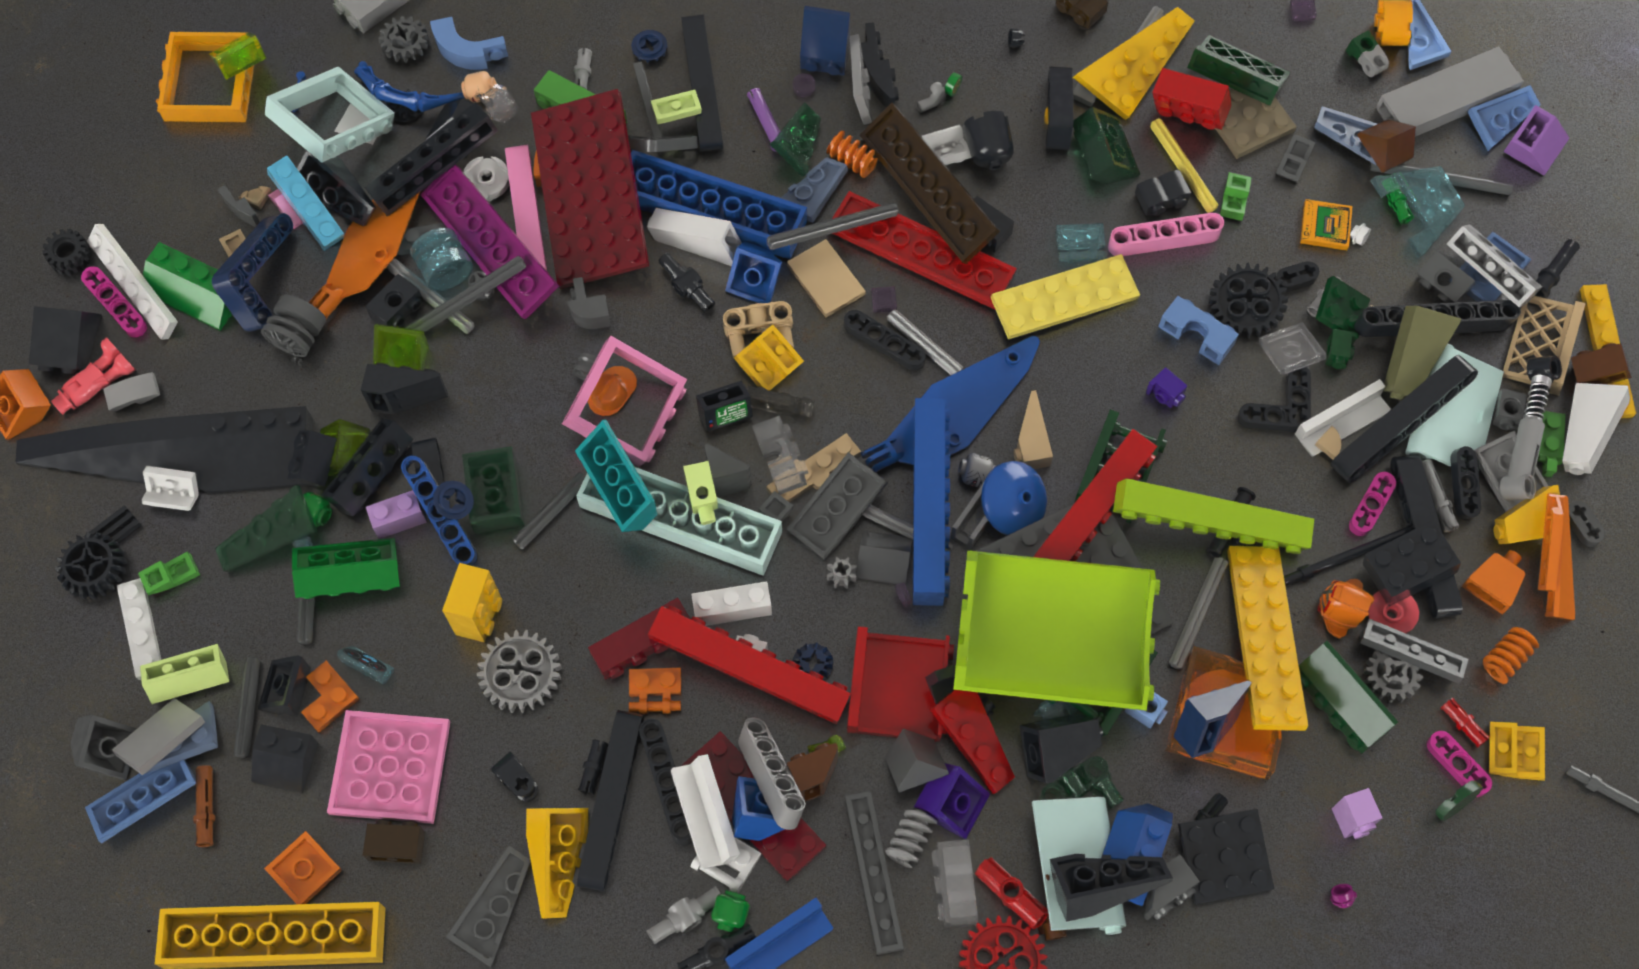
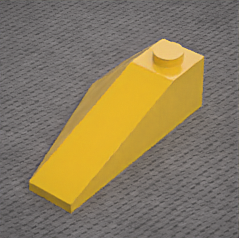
[526,808,589,918]

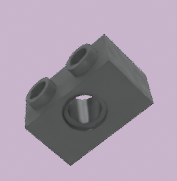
[1418,251,1475,303]

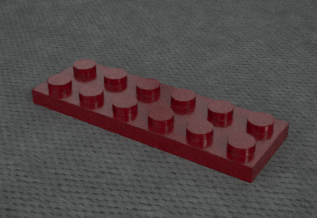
[681,731,826,883]

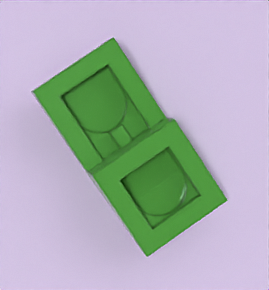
[1220,172,1252,221]
[138,552,200,595]

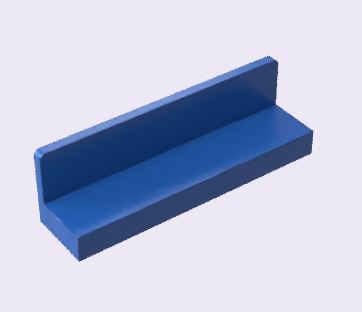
[725,898,833,969]

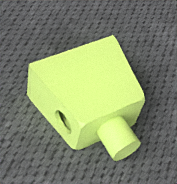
[683,461,718,525]

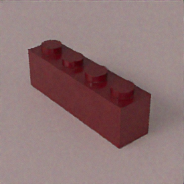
[588,597,691,680]

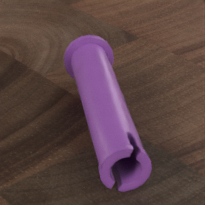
[747,88,788,152]

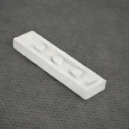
[117,578,161,680]

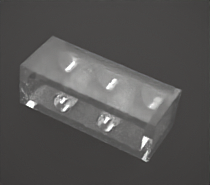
[931,839,978,928]

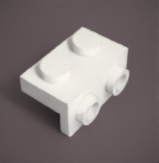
[922,125,971,165]
[142,466,199,511]

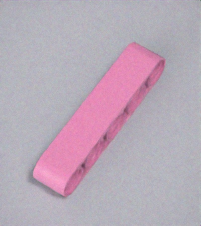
[1108,213,1224,256]

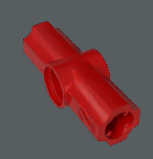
[975,857,1049,930]

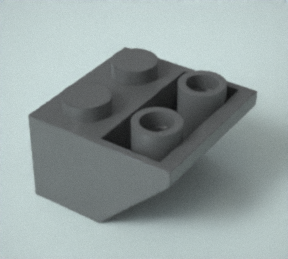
[1144,855,1200,921]

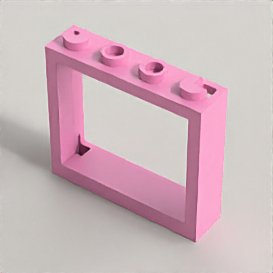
[562,336,687,467]

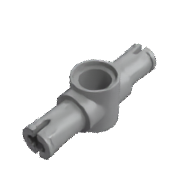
[647,886,721,944]

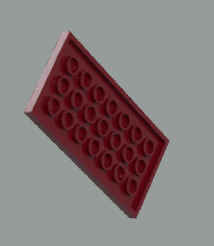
[531,89,649,289]

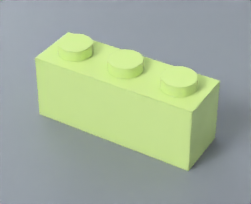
[140,644,229,704]

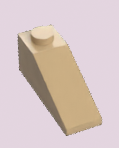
[1013,390,1053,469]

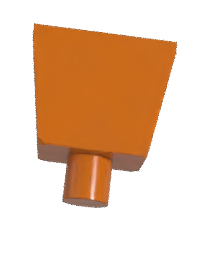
[1461,550,1526,615]

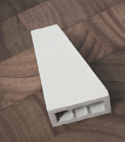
[647,208,742,266]
[1563,383,1630,475]

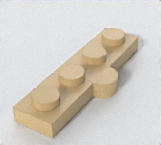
[766,433,861,502]

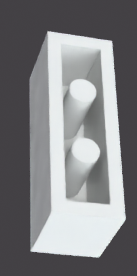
[691,581,772,626]

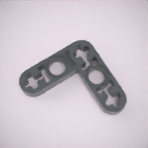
[628,135,699,152]

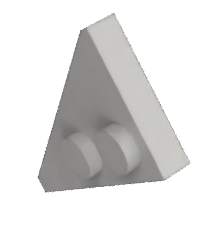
[850,34,872,125]

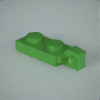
[1538,410,1566,477]

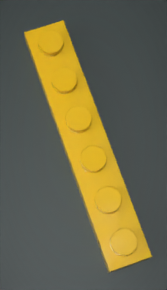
[1580,284,1636,418]

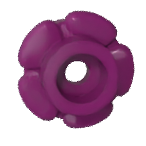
[1330,884,1357,908]

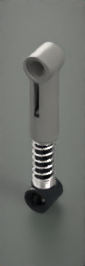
[1500,355,1562,500]

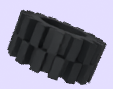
[42,229,92,275]

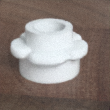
[1350,223,1371,246]

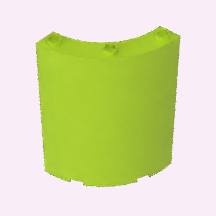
[954,550,1160,711]

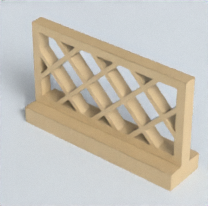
[1503,296,1586,396]

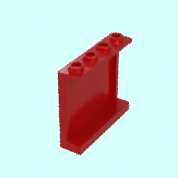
[847,627,954,742]

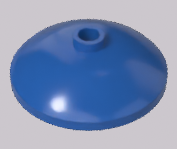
[981,461,1047,535]

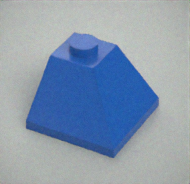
[725,241,782,303]
[732,776,784,841]

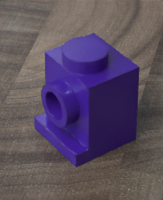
[1146,367,1187,408]

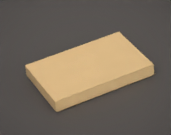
[787,239,866,318]

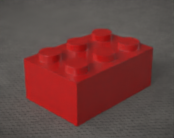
[1152,68,1232,130]

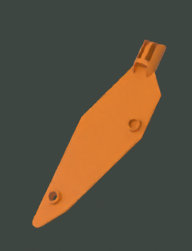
[308,192,420,319]

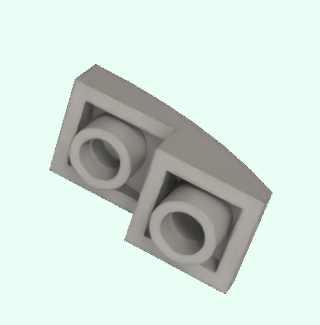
[103,372,160,412]

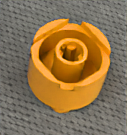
[1374,0,1413,46]

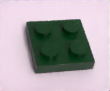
[1315,276,1370,340]

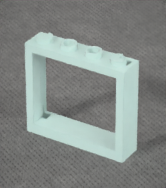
[265,67,395,163]

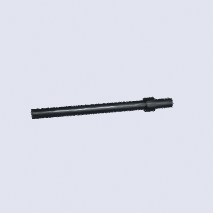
[1284,524,1413,586]

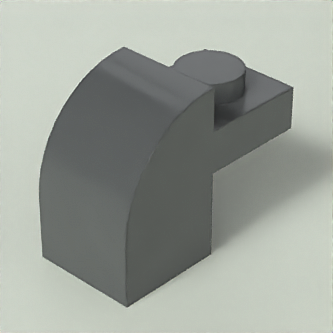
[567,277,611,329]

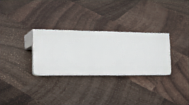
[1295,379,1391,457]
[671,754,740,869]

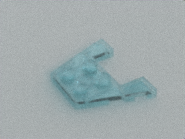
[1370,166,1465,258]

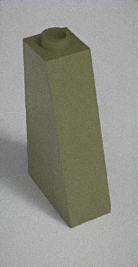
[1383,306,1461,400]

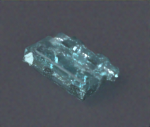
[1056,223,1107,264]

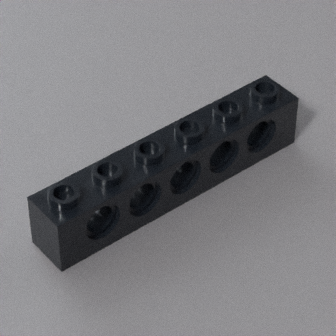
[364,102,498,217]

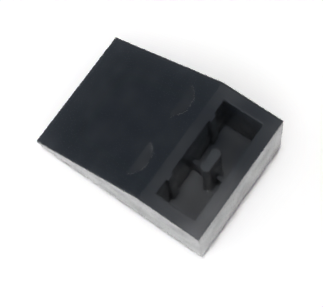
[361,363,448,414]

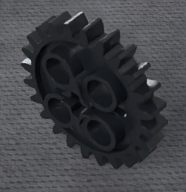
[1209,262,1288,338]

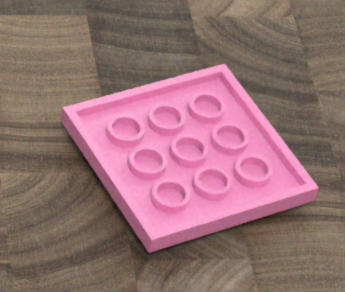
[327,710,450,824]

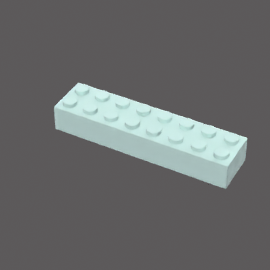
[576,467,782,576]

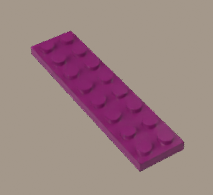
[420,164,559,320]

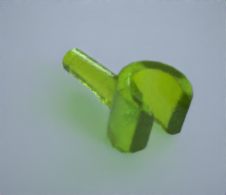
[807,735,846,753]

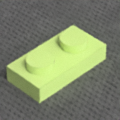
[651,90,702,125]

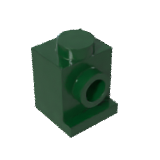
[1325,329,1358,369]

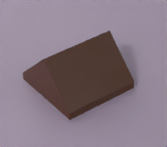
[1357,119,1416,173]

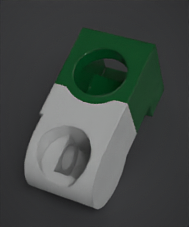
[1345,30,1389,77]

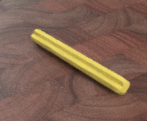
[1150,118,1218,213]

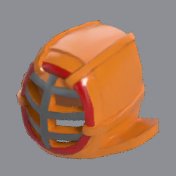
[1318,579,1374,638]

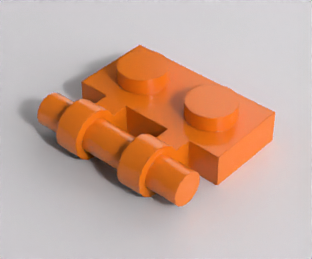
[629,668,681,715]

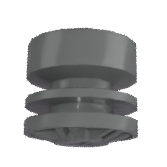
[261,294,327,357]

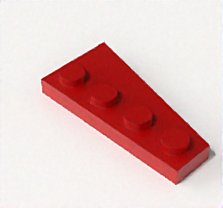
[930,690,1015,794]

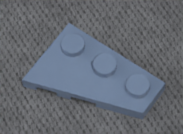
[1314,106,1377,165]
[778,157,848,222]
[145,701,218,774]

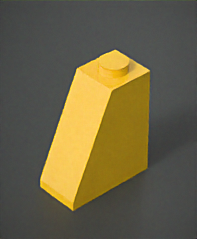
[1493,485,1560,544]

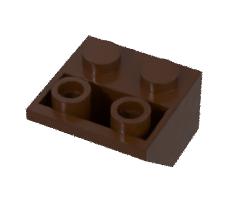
[787,742,838,802]

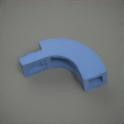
[430,17,508,70]

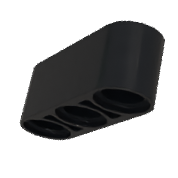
[411,437,448,500]

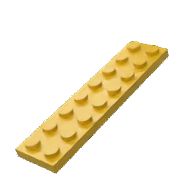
[1227,546,1308,731]

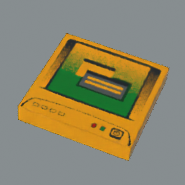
[1300,199,1353,251]

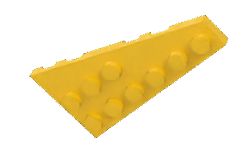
[1073,7,1195,120]

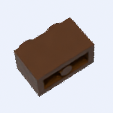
[1571,343,1632,384]

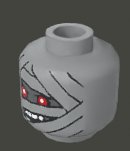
[958,453,996,488]

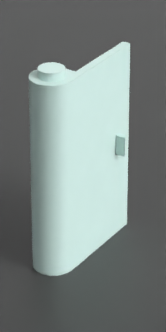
[1405,344,1504,472]
[1032,797,1126,935]

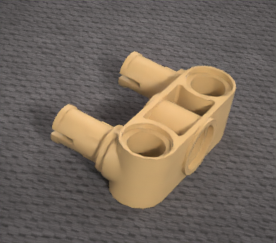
[723,301,794,359]

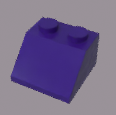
[914,763,990,839]

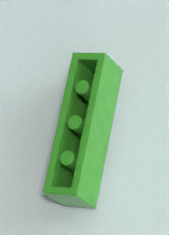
[534,70,627,124]

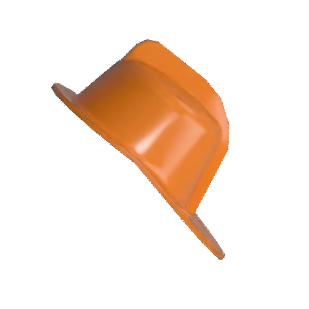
[588,366,637,416]

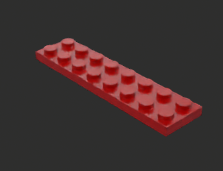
[832,191,1017,310]

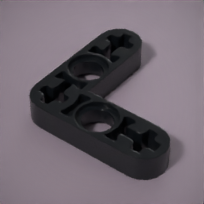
[1237,363,1311,432]

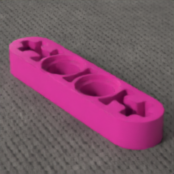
[81,266,147,338]

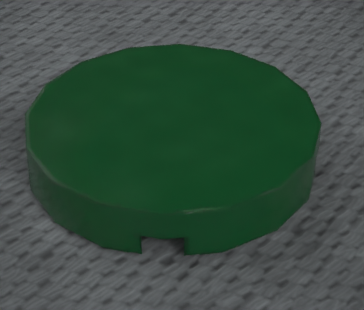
[1435,780,1483,821]

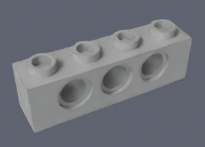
[1447,224,1542,307]

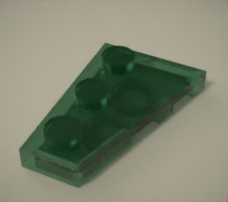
[769,102,821,177]

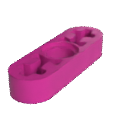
[1349,472,1396,536]
[1427,731,1492,797]

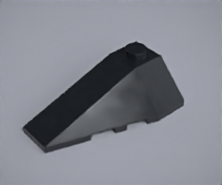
[297,150,376,226]

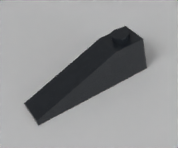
[1050,854,1173,922]

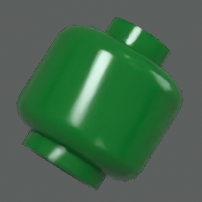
[711,890,750,933]

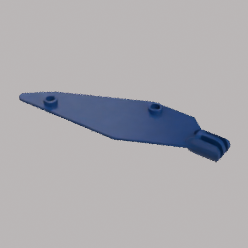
[860,336,1040,472]

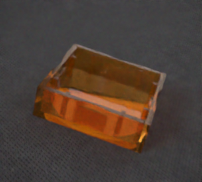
[1165,646,1282,780]

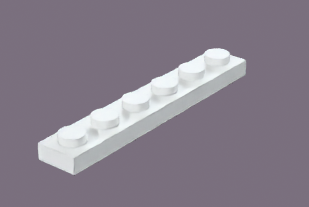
[87,224,178,340]

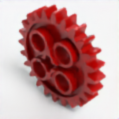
[958,915,1048,969]

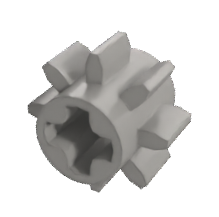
[827,557,857,589]

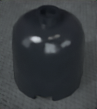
[963,110,1014,171]

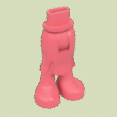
[51,337,136,415]

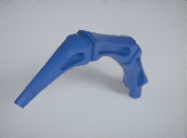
[354,61,465,112]

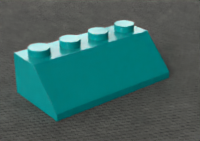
[575,420,658,532]

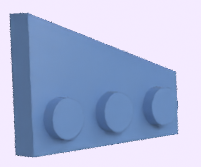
[1467,85,1541,151]

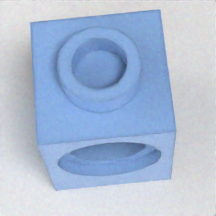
[1124,692,1168,729]

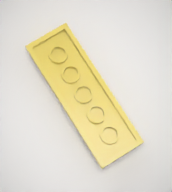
[991,254,1140,340]

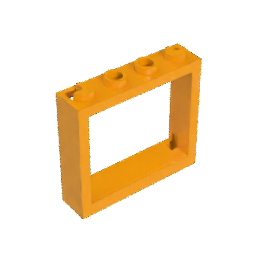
[156,32,257,122]

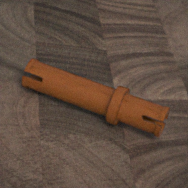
[193,766,215,847]

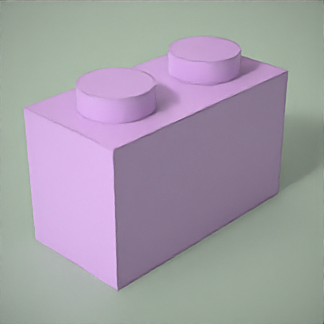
[366,490,427,539]
[1332,788,1382,839]

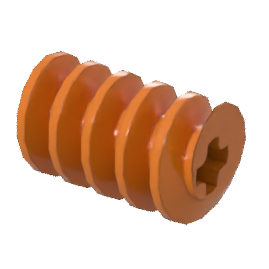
[826,130,878,178]
[1482,627,1539,684]

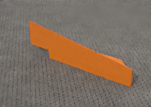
[1538,494,1575,620]

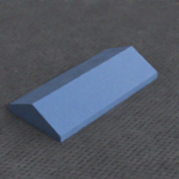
[85,759,196,843]

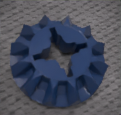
[631,30,668,63]
[432,481,474,521]
[793,642,833,680]

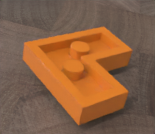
[301,660,360,733]

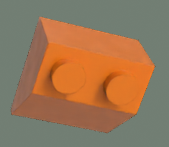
[0,369,51,440]

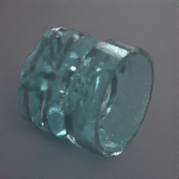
[410,228,473,291]

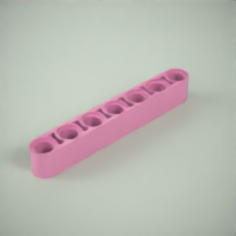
[505,145,547,271]

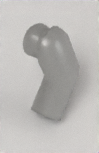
[916,82,945,113]

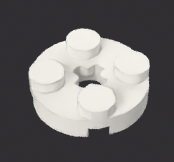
[464,156,510,202]

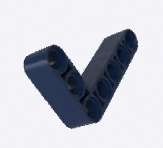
[212,213,293,332]

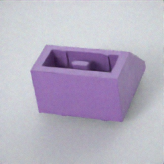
[1504,105,1569,176]

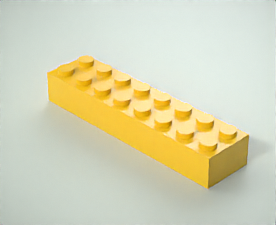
[155,902,386,969]

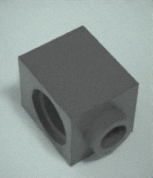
[1491,389,1527,430]

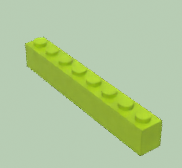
[1113,479,1314,554]

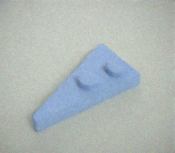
[1408,0,1451,70]

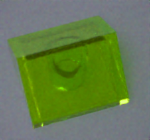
[209,32,266,80]
[373,324,429,371]
[320,419,370,476]

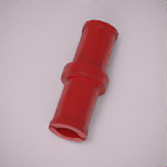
[1441,698,1490,748]

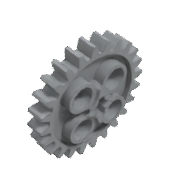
[477,630,562,713]

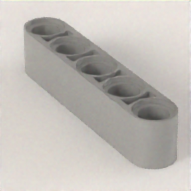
[738,717,806,830]

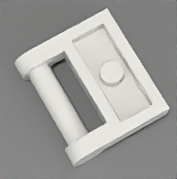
[691,838,761,893]

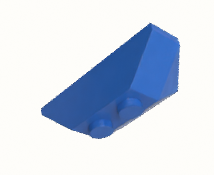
[1101,803,1173,906]

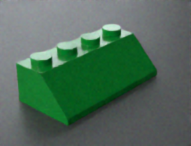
[143,242,232,331]
[292,538,400,599]

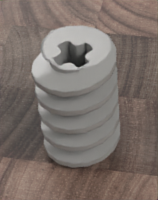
[885,808,937,869]

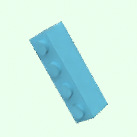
[267,155,344,251]

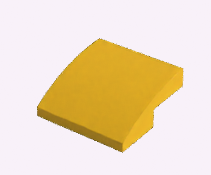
[734,325,804,395]
[1489,722,1545,781]

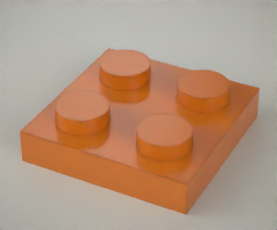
[264,831,342,904]

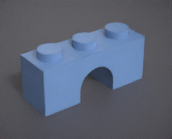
[1158,296,1239,365]

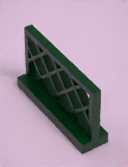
[1187,35,1290,106]

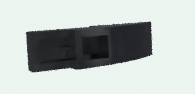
[861,22,899,108]

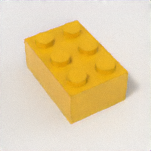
[442,563,502,643]

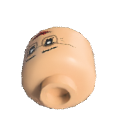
[461,71,497,103]

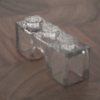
[752,416,808,495]

